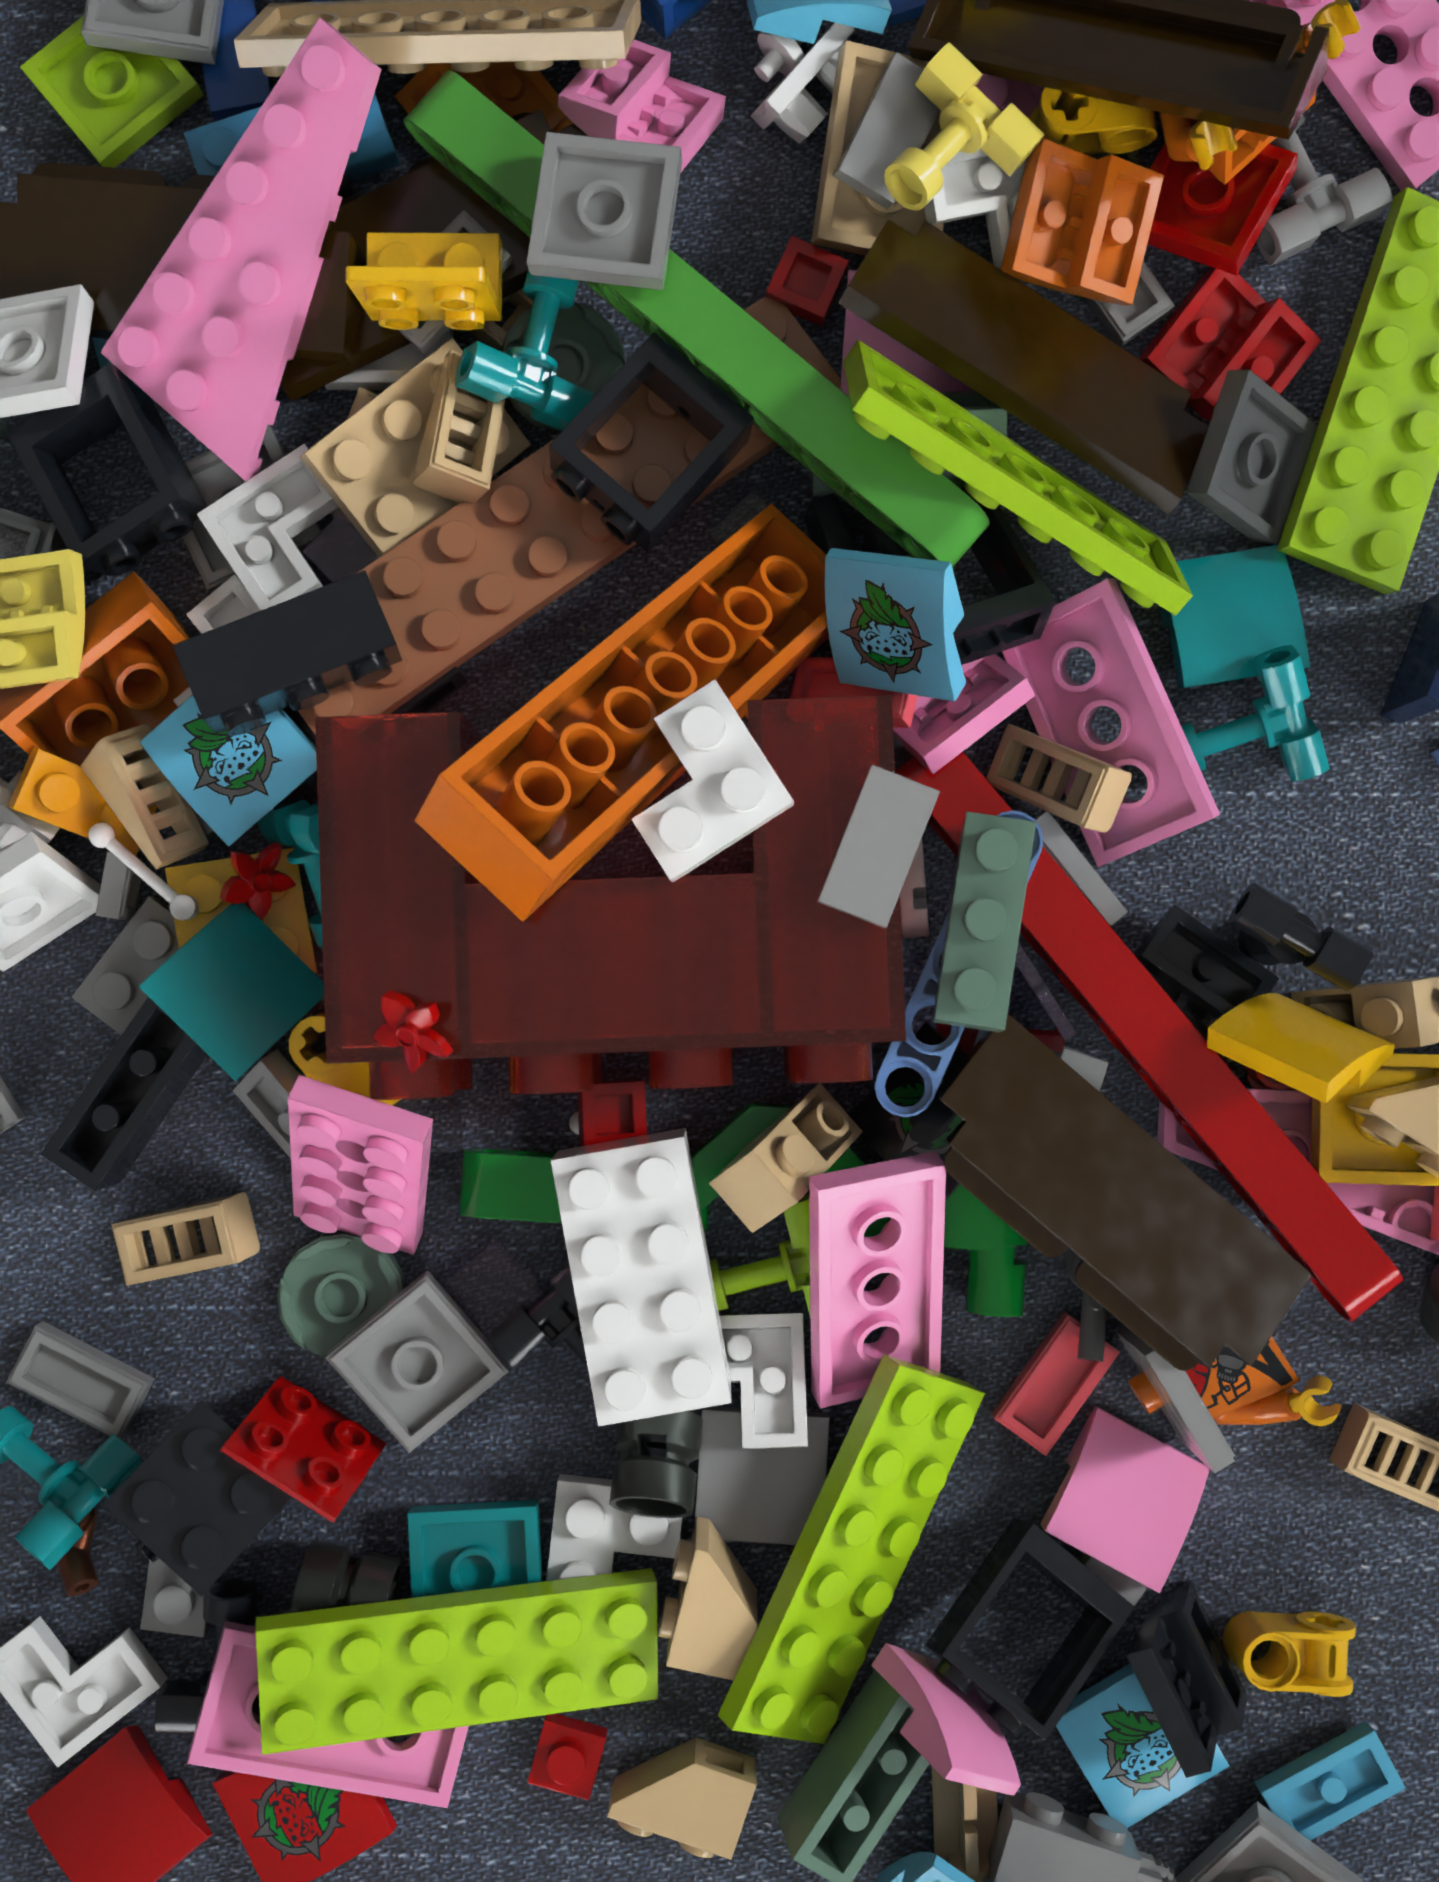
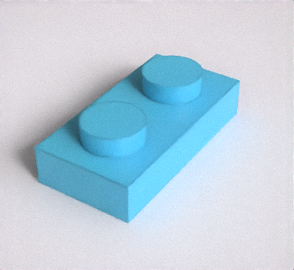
[1254,1721,1406,1841]

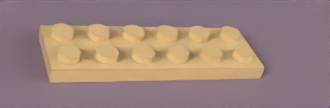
[234,0,642,77]

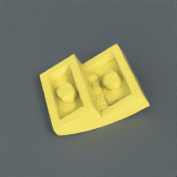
[0,549,85,689]

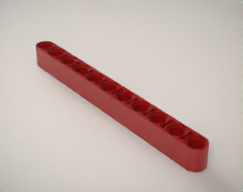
[893,752,1403,1323]

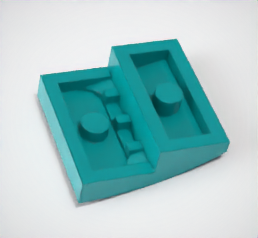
[1160,545,1310,689]
[138,903,331,1081]

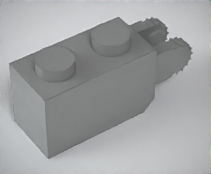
[987,1792,1176,1882]

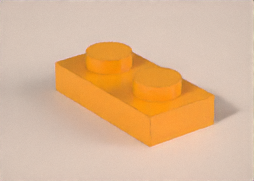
[8,746,157,856]

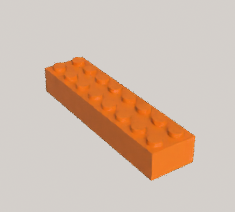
[414,503,829,922]

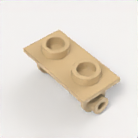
[931,1766,998,1882]

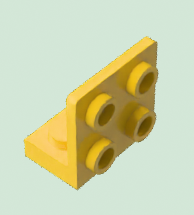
[346,232,502,331]

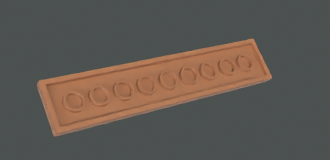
[298,296,841,755]

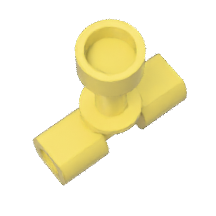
[884,42,1045,211]

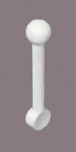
[88,822,199,921]

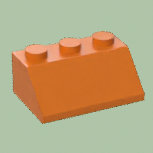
[0,571,192,765]

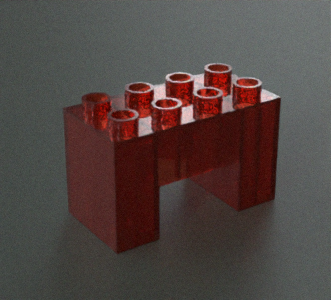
[315,695,906,1100]

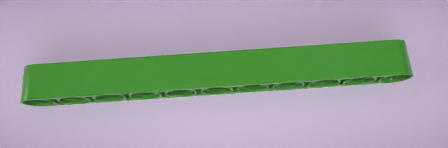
[403,70,990,568]

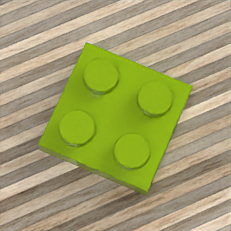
[20,15,204,168]

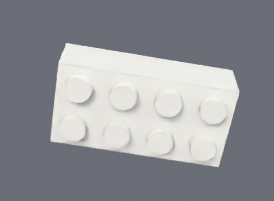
[551,1128,732,1427]

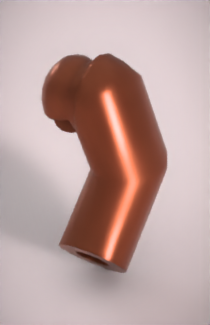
[57,1507,99,1596]

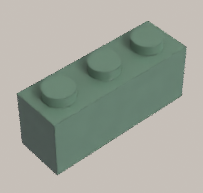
[932,811,1037,1033]
[777,1669,929,1882]

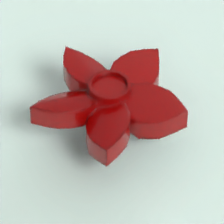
[219,842,296,920]
[372,990,454,1074]

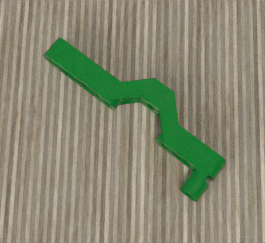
[459,1102,1027,1317]

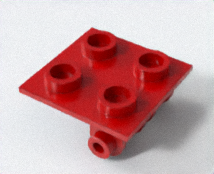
[220,1375,387,1523]

